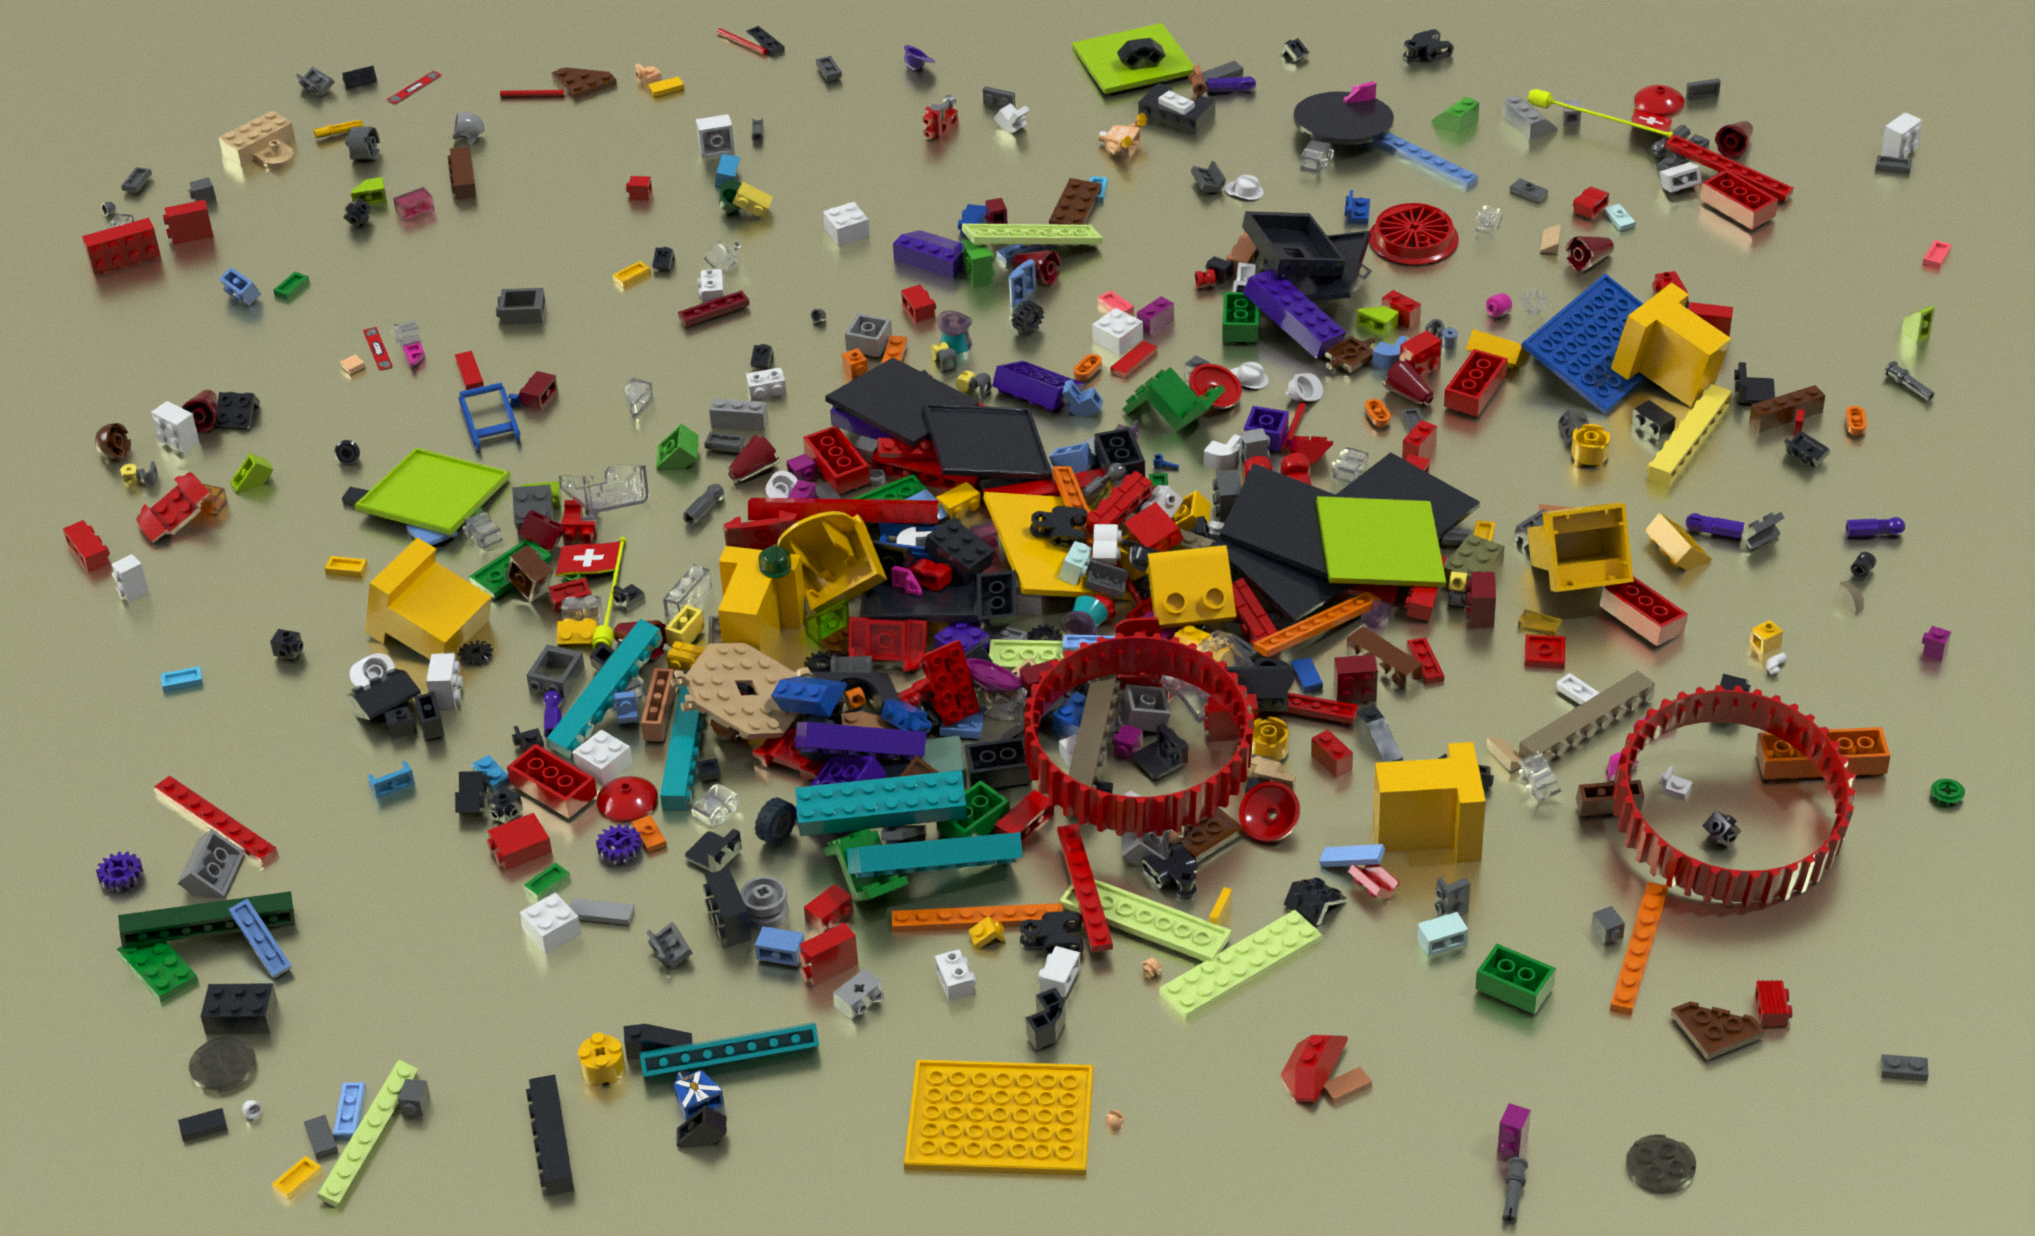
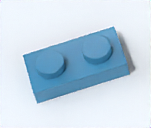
[472,755,510,792]

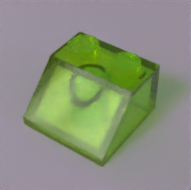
[804,598,850,646]

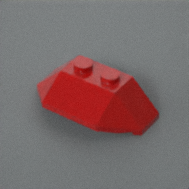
[1281,1035,1348,1102]

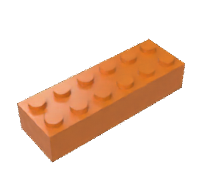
[1756,727,1891,779]

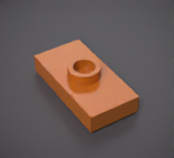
[632,815,667,853]

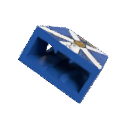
[673,1070,724,1121]

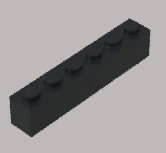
[526,1074,575,1196]

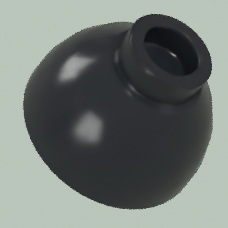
[334,440,360,465]

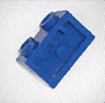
[1344,190,1370,224]

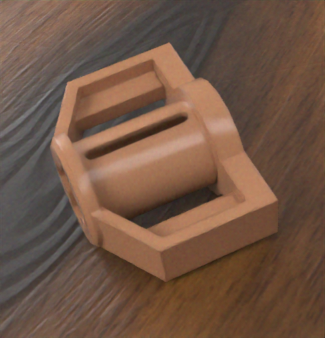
[1189,65,1207,99]

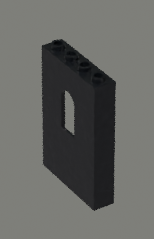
[1242,211,1346,276]

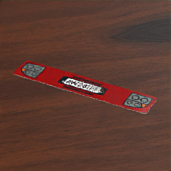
[387,71,441,104]
[363,327,393,370]

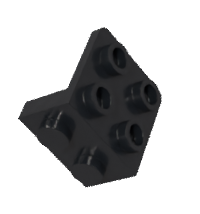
[1734,362,1775,403]
[215,392,260,429]
[1132,723,1189,779]
[685,828,742,873]
[1283,877,1346,925]

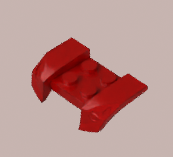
[136,472,210,543]
[723,511,799,550]
[848,617,927,672]
[753,728,841,781]

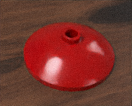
[1634,85,1685,116]
[1189,364,1242,409]
[596,776,658,823]
[1239,781,1301,842]

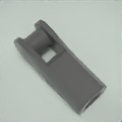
[752,118,764,142]

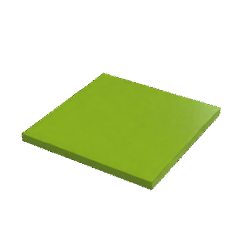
[1072,23,1194,94]
[355,448,511,536]
[1316,496,1446,587]

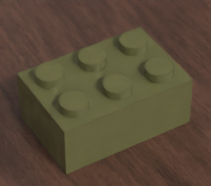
[1444,534,1505,593]

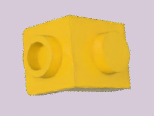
[968,916,1006,949]

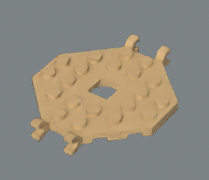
[670,643,810,739]

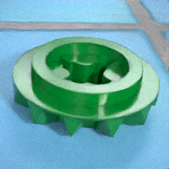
[1930,779,1965,805]

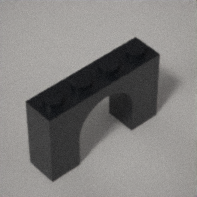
[1138,83,1215,134]
[811,672,900,718]

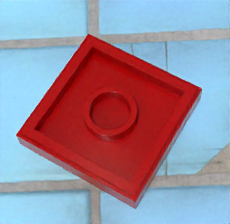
[1524,634,1566,669]

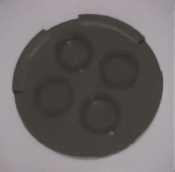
[189,1037,257,1092]
[1626,1134,1696,1194]

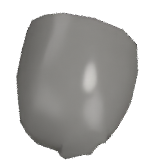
[452,112,485,144]

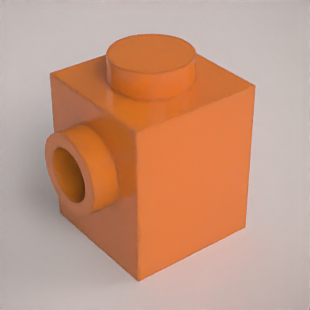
[842,348,868,379]

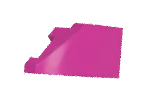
[1343,81,1377,103]
[403,342,425,367]
[891,566,922,596]
[1606,752,1639,781]

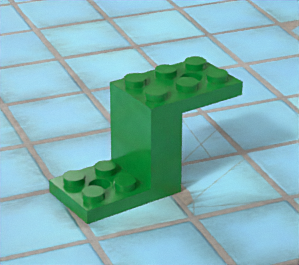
[1122,367,1225,432]
[823,828,909,901]

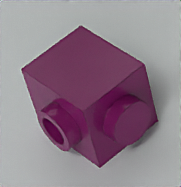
[786,453,817,481]
[1921,626,1951,661]
[1112,724,1143,760]

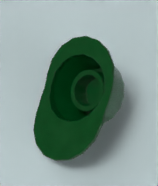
[719,179,742,215]
[759,544,791,578]

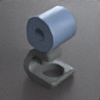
[1425,319,1458,349]

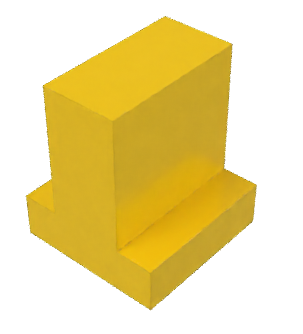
[1611,283,1731,407]
[1527,502,1634,592]
[365,537,492,660]
[718,546,807,657]
[1372,742,1486,863]

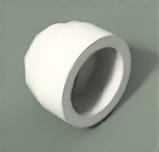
[242,1099,262,1119]

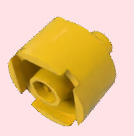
[1571,424,1611,466]
[1252,717,1289,761]
[578,1032,625,1086]

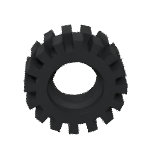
[1011,300,1044,335]

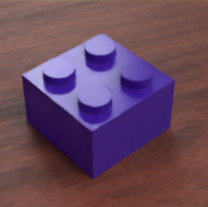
[1244,406,1289,451]
[933,622,990,653]

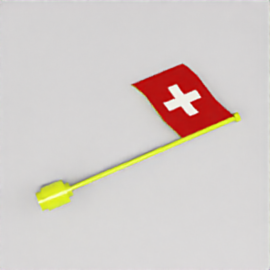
[1528,89,1673,138]
[555,537,627,650]

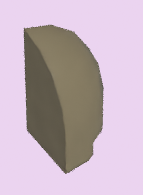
[1838,581,1864,615]

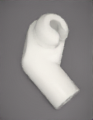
[1766,652,1787,675]

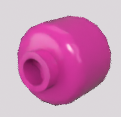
[1486,293,1512,318]

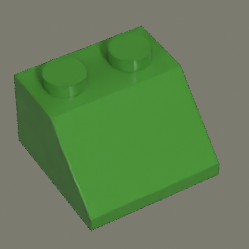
[1432,97,1479,134]
[962,239,996,288]
[656,424,699,470]

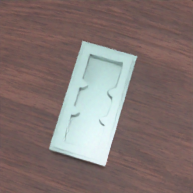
[1603,204,1636,231]

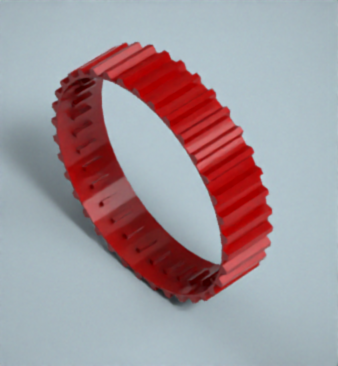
[1024,632,1254,837]
[1612,685,1856,907]

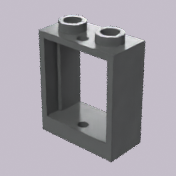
[496,288,546,324]
[526,645,585,698]

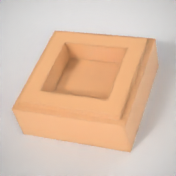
[340,355,365,375]

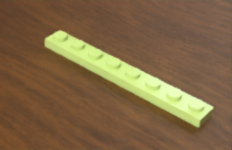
[317,1060,418,1208]

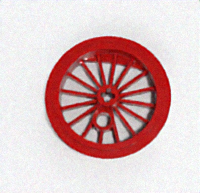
[1369,203,1459,265]

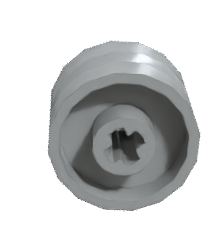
[740,876,789,930]

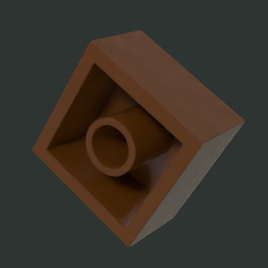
[506,545,553,603]

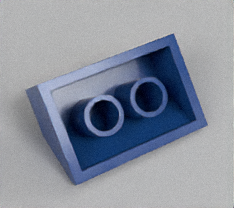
[771,676,847,717]

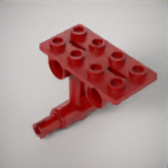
[897,640,980,726]

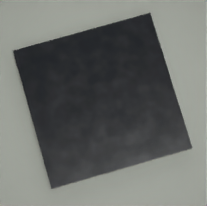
[1263,231,1371,302]
[825,357,980,447]
[922,404,1053,479]
[1336,452,1480,540]
[1219,463,1341,579]
[1211,538,1357,623]
[859,563,978,623]

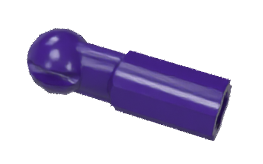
[1207,76,1256,93]
[1685,513,1745,540]
[1845,517,1905,537]
[543,691,562,738]

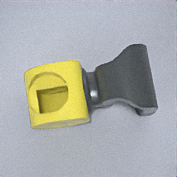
[930,342,957,371]
[955,371,992,398]
[120,461,158,486]
[1447,571,1467,607]

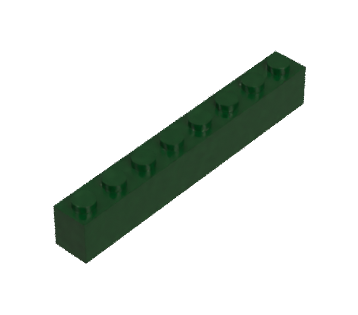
[118,891,295,948]

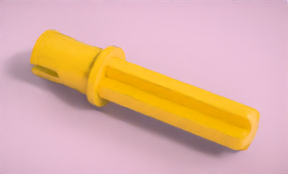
[313,120,363,139]

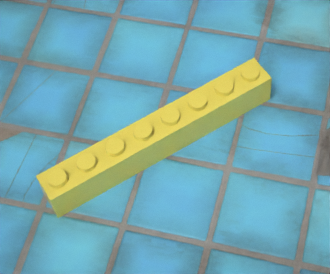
[1647,384,1732,487]

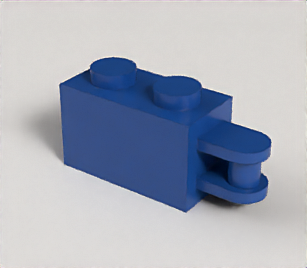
[880,699,931,732]

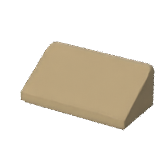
[1540,224,1561,254]
[1487,737,1527,772]

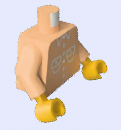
[1099,113,1148,158]

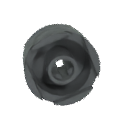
[345,126,380,160]

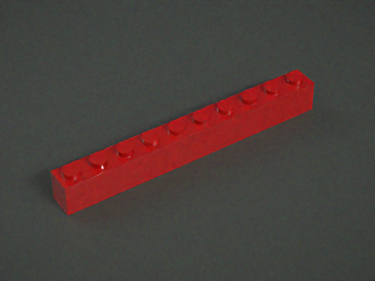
[748,498,939,523]

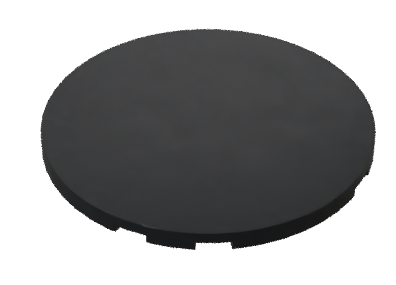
[1293,91,1394,145]

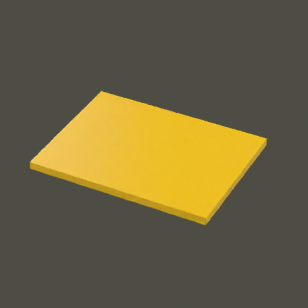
[983,492,1132,600]
[904,1060,1094,1175]

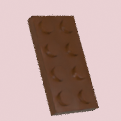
[1049,178,1102,225]

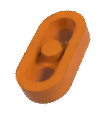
[1074,354,1102,381]
[1365,399,1391,427]
[1845,406,1867,436]

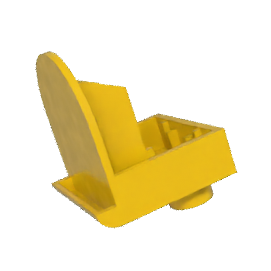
[777,511,887,615]
[1146,545,1236,629]

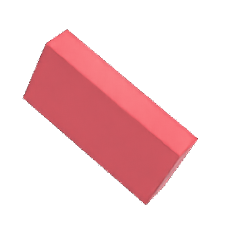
[1923,240,1952,269]
[1098,290,1134,314]

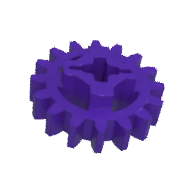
[596,824,642,863]
[96,851,144,890]

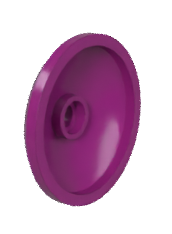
[966,658,1022,693]

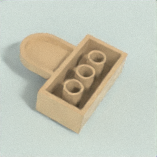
[219,110,295,169]

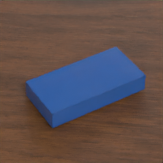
[1291,657,1323,692]

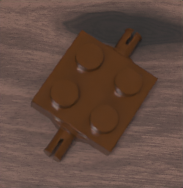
[1325,336,1375,373]

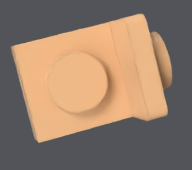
[635,63,662,84]

